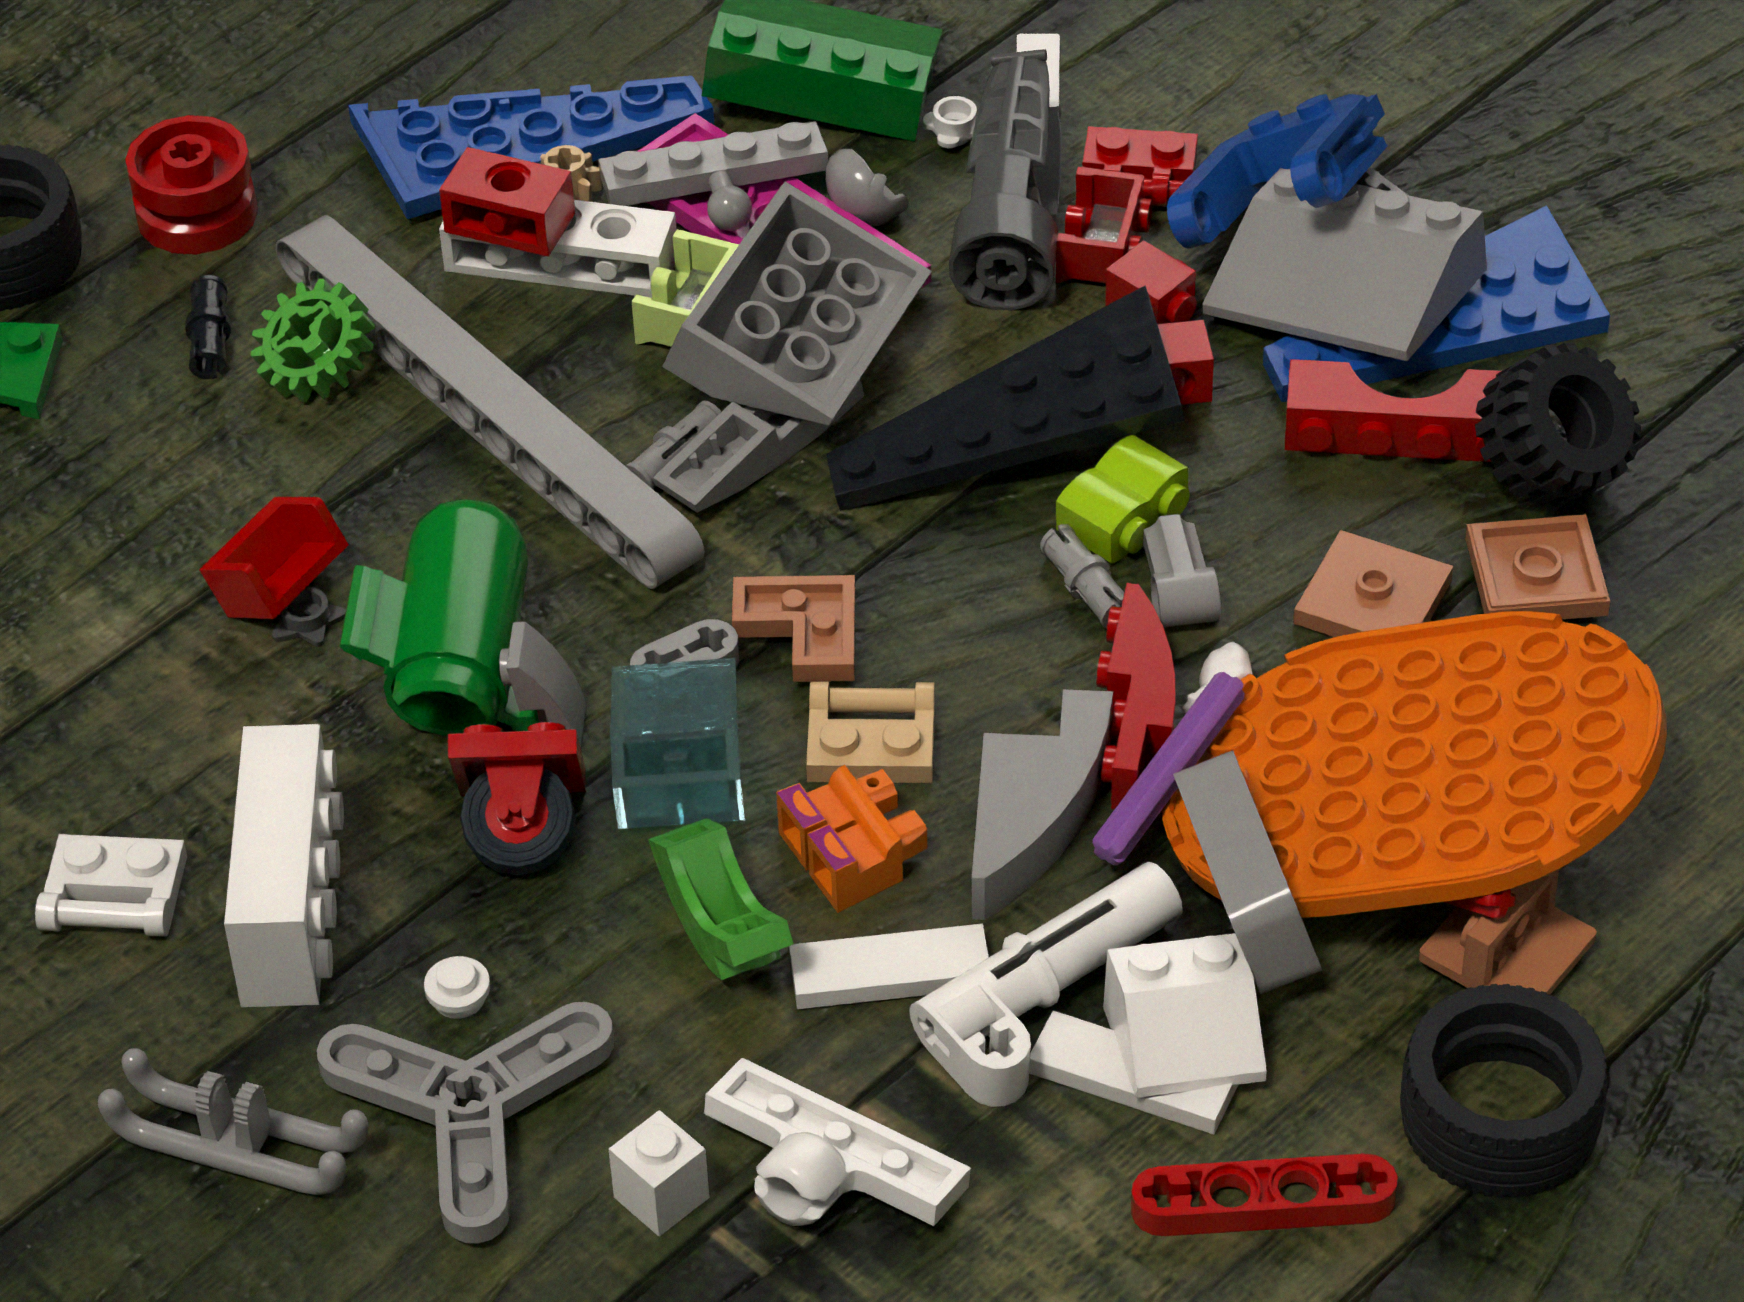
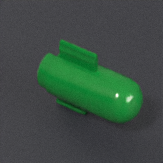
[339,499,539,735]

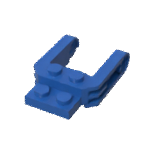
[1167,94,1387,249]

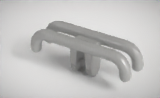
[98,1048,369,1195]

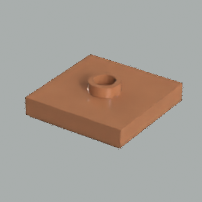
[1465,514,1610,620]
[1293,530,1453,637]

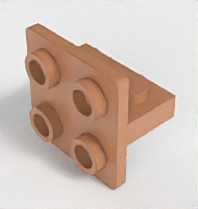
[1419,869,1597,995]

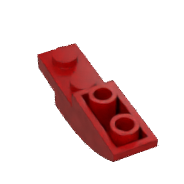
[1096,583,1176,810]

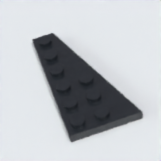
[826,285,1185,511]

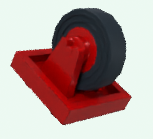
[448,722,586,876]

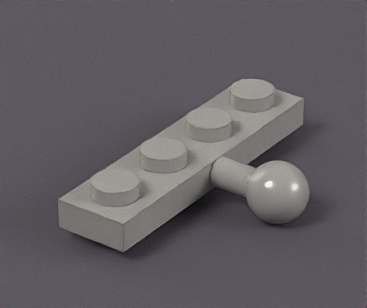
[598,121,829,231]

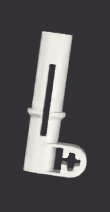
[909,862,1183,1107]

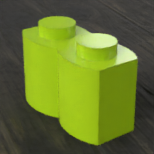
[1056,435,1190,563]

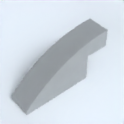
[972,689,1113,920]

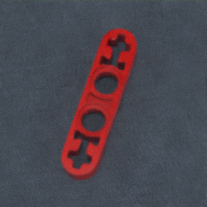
[1131,1153,1398,1236]

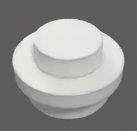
[424,956,490,1019]

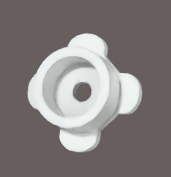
[923,96,977,148]

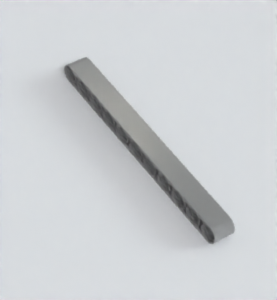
[276,215,705,589]

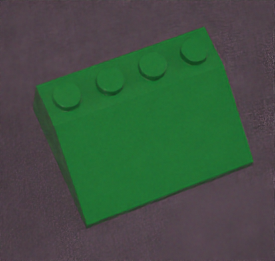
[701,0,943,141]

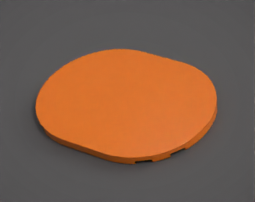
[1161,611,1667,918]

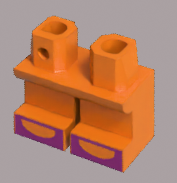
[776,765,927,913]

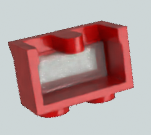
[1056,167,1153,283]

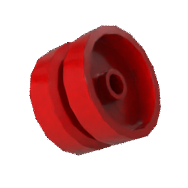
[125,115,258,255]

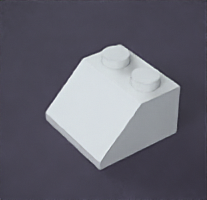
[1103,933,1267,1098]

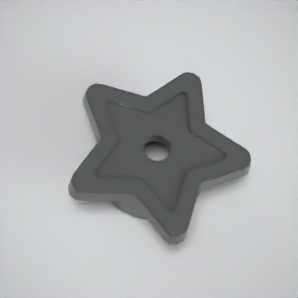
[272,586,346,647]

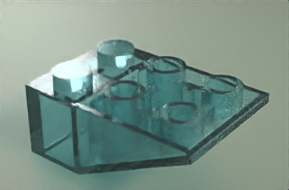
[610,658,745,829]

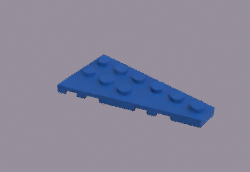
[348,76,714,219]
[1263,205,1610,402]

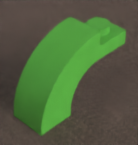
[648,818,794,980]

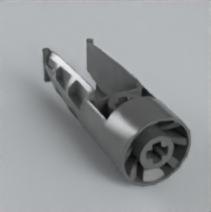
[949,49,1062,311]

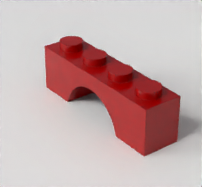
[1284,359,1501,462]

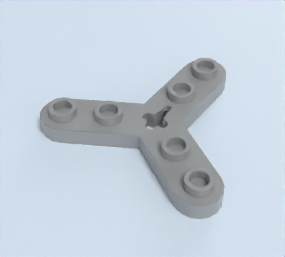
[317,1002,614,1243]

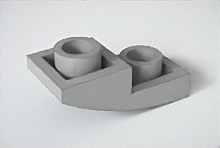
[499,622,586,747]

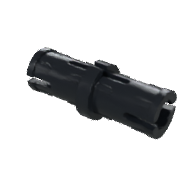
[185,275,231,379]

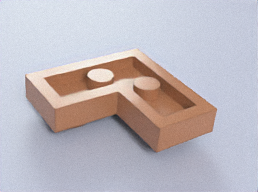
[732,575,855,682]

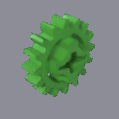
[251,278,375,402]

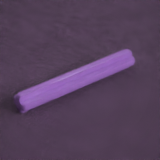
[1092,672,1245,865]

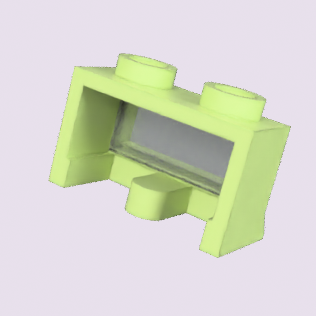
[632,229,739,347]

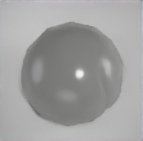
[826,149,909,226]

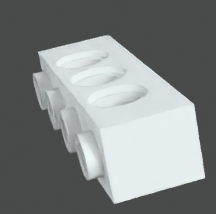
[439,200,677,298]

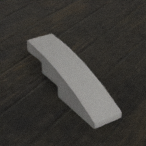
[653,380,865,512]

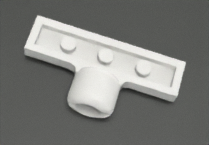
[704,1058,971,1226]

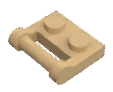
[806,681,935,783]

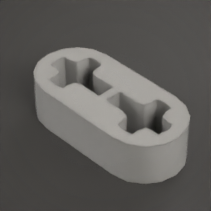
[630,619,739,703]

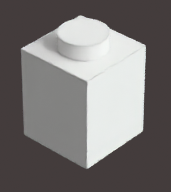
[609,1110,710,1237]

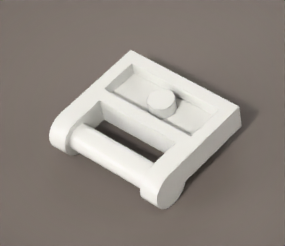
[35,834,187,937]

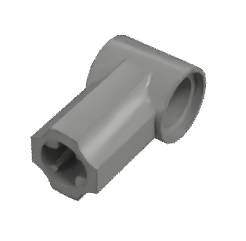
[1143,514,1221,628]

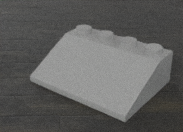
[1202,168,1487,361]
[662,181,931,426]

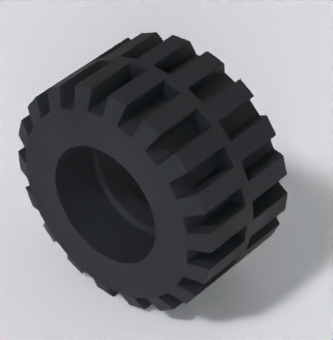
[1475,342,1641,507]

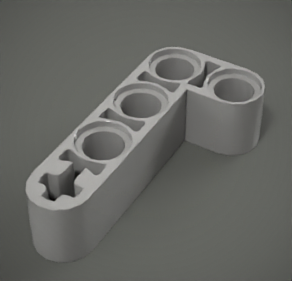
[1173,750,1322,995]

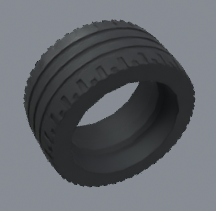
[0,144,82,311]
[1400,984,1608,1198]

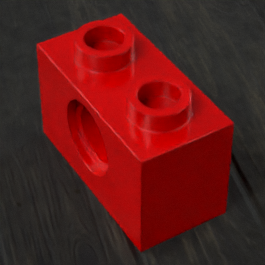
[439,147,575,257]

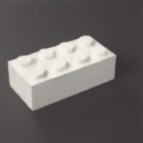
[224,724,344,1007]

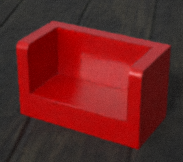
[199,497,349,619]

